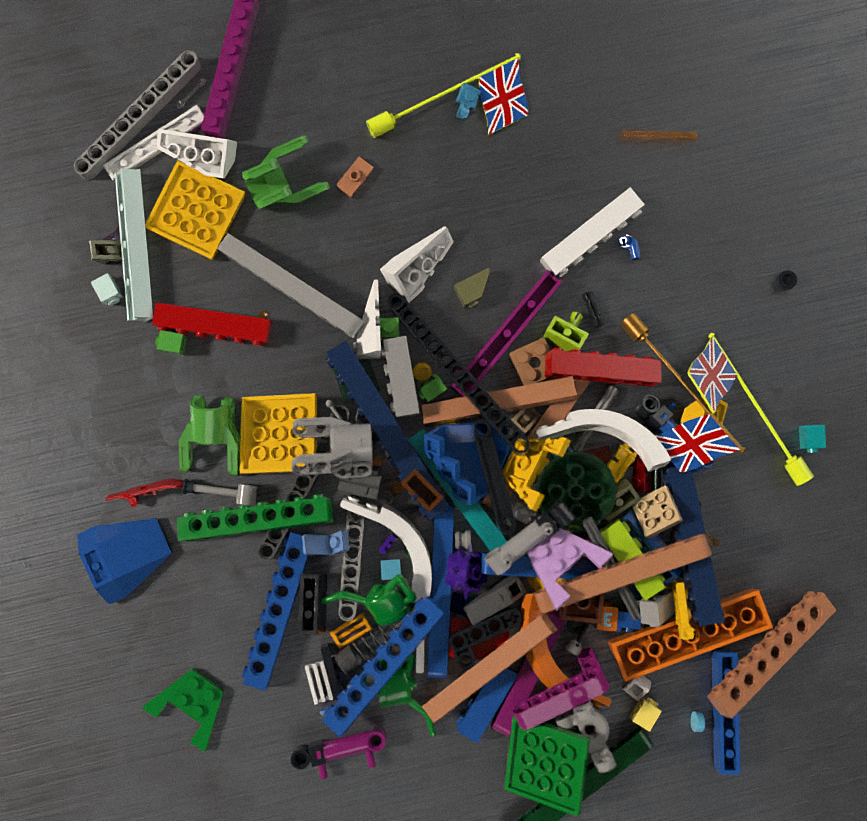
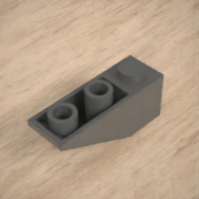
[464,576,526,625]

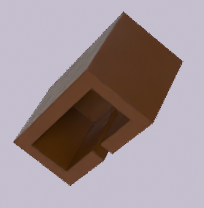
[401,469,443,512]

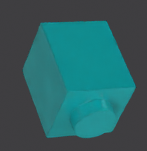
[799,425,826,453]

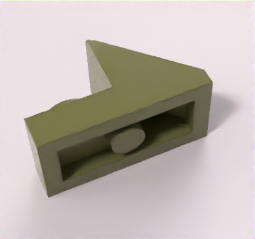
[89,240,122,264]

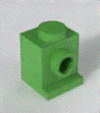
[416,373,447,403]

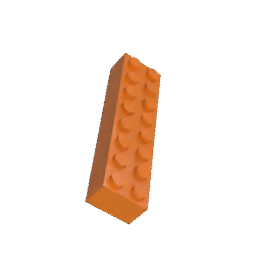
[607,588,773,682]

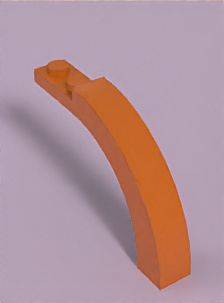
[520,594,612,709]

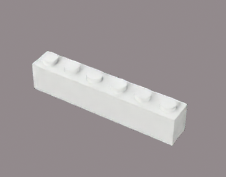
[540,187,645,278]

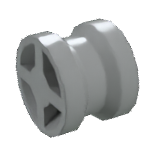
[455,530,471,550]

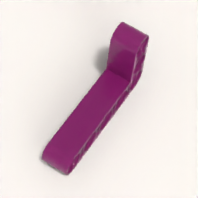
[512,648,610,730]

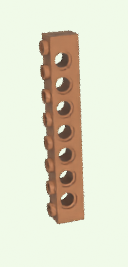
[707,591,837,719]

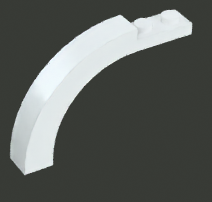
[533,409,671,472]
[340,495,432,603]

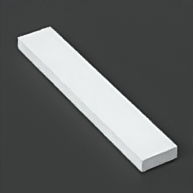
[103,105,204,182]

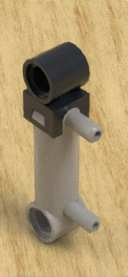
[484,500,575,575]

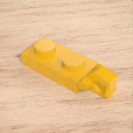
[671,582,694,640]

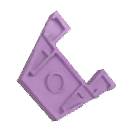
[527,528,613,610]

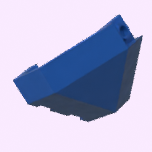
[424,422,511,505]

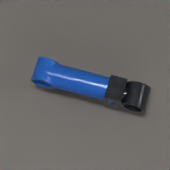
[635,395,715,474]

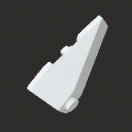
[380,226,454,303]

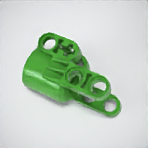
[242,135,330,209]
[179,395,241,476]

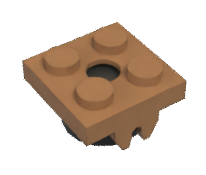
[509,337,551,385]

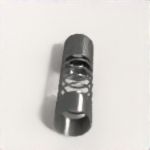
[335,603,427,675]

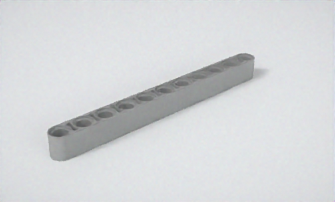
[338,412,373,621]

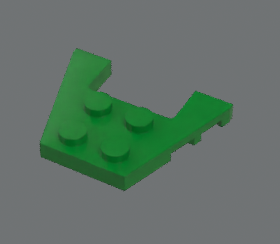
[142,669,224,752]

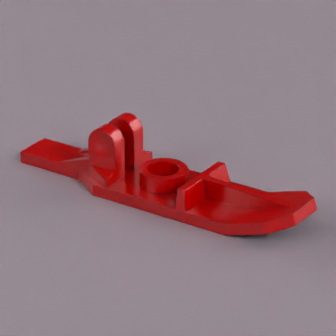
[105,479,184,507]

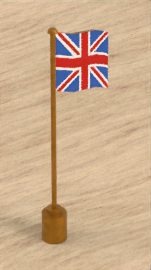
[620,313,746,472]

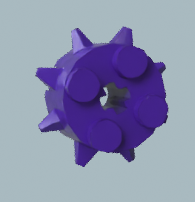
[445,544,489,599]

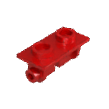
[632,454,652,492]

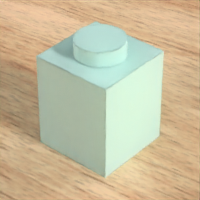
[91,273,124,305]

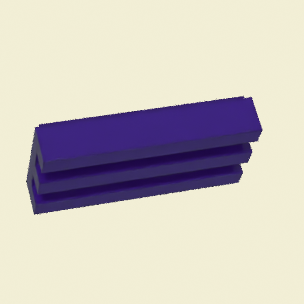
[379,534,398,555]

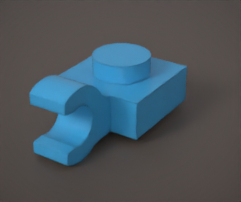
[456,83,481,119]

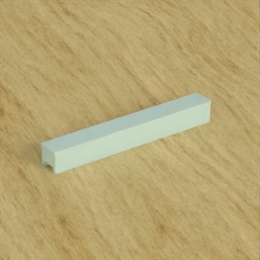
[115,168,153,322]

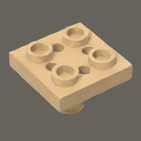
[632,485,683,539]

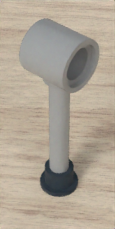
[182,479,258,506]

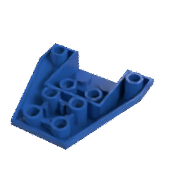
[77,518,172,605]

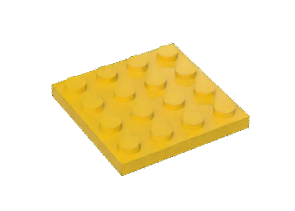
[145,160,246,260]
[240,393,317,474]

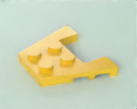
[502,437,571,512]

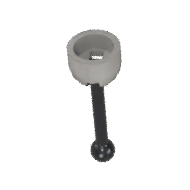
[565,622,590,657]

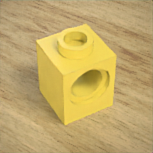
[629,697,662,732]

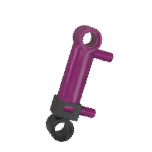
[291,727,386,779]

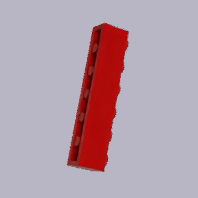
[152,303,273,347]
[545,348,661,387]

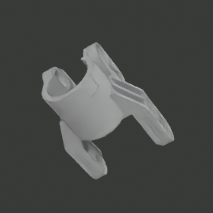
[291,417,373,478]
[553,701,616,772]

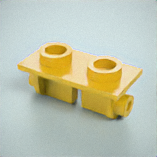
[603,443,637,484]

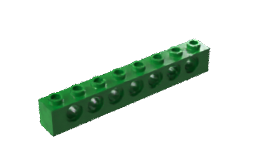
[177,494,334,542]

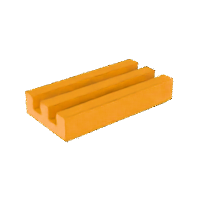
[329,612,373,649]

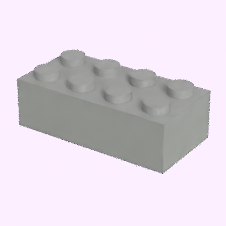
[381,336,420,419]

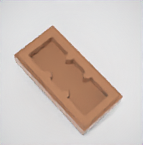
[336,157,374,198]

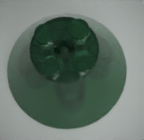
[536,452,617,531]

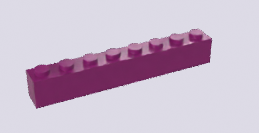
[201,0,260,139]

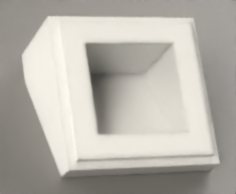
[623,675,651,701]

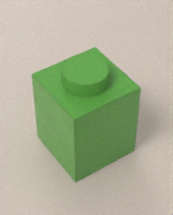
[379,318,400,341]
[155,330,187,355]

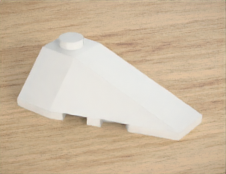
[156,129,237,179]
[353,280,381,359]

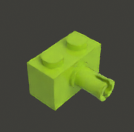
[543,312,589,351]

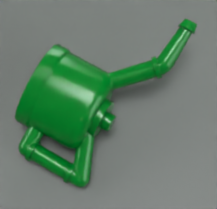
[321,574,417,625]
[378,653,436,737]

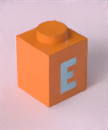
[594,601,618,631]

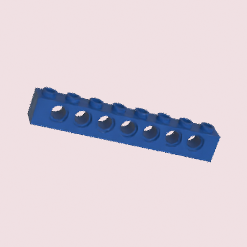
[242,531,310,691]
[322,596,447,737]

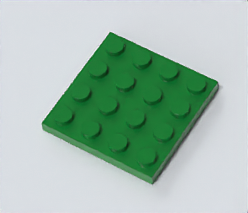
[504,716,590,817]

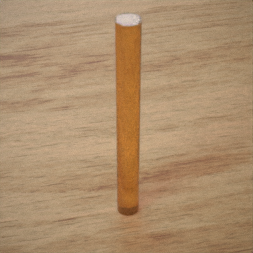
[621,130,697,140]

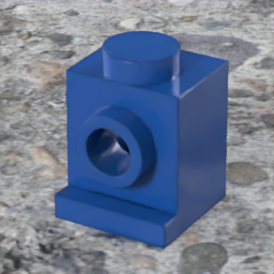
[617,609,644,632]

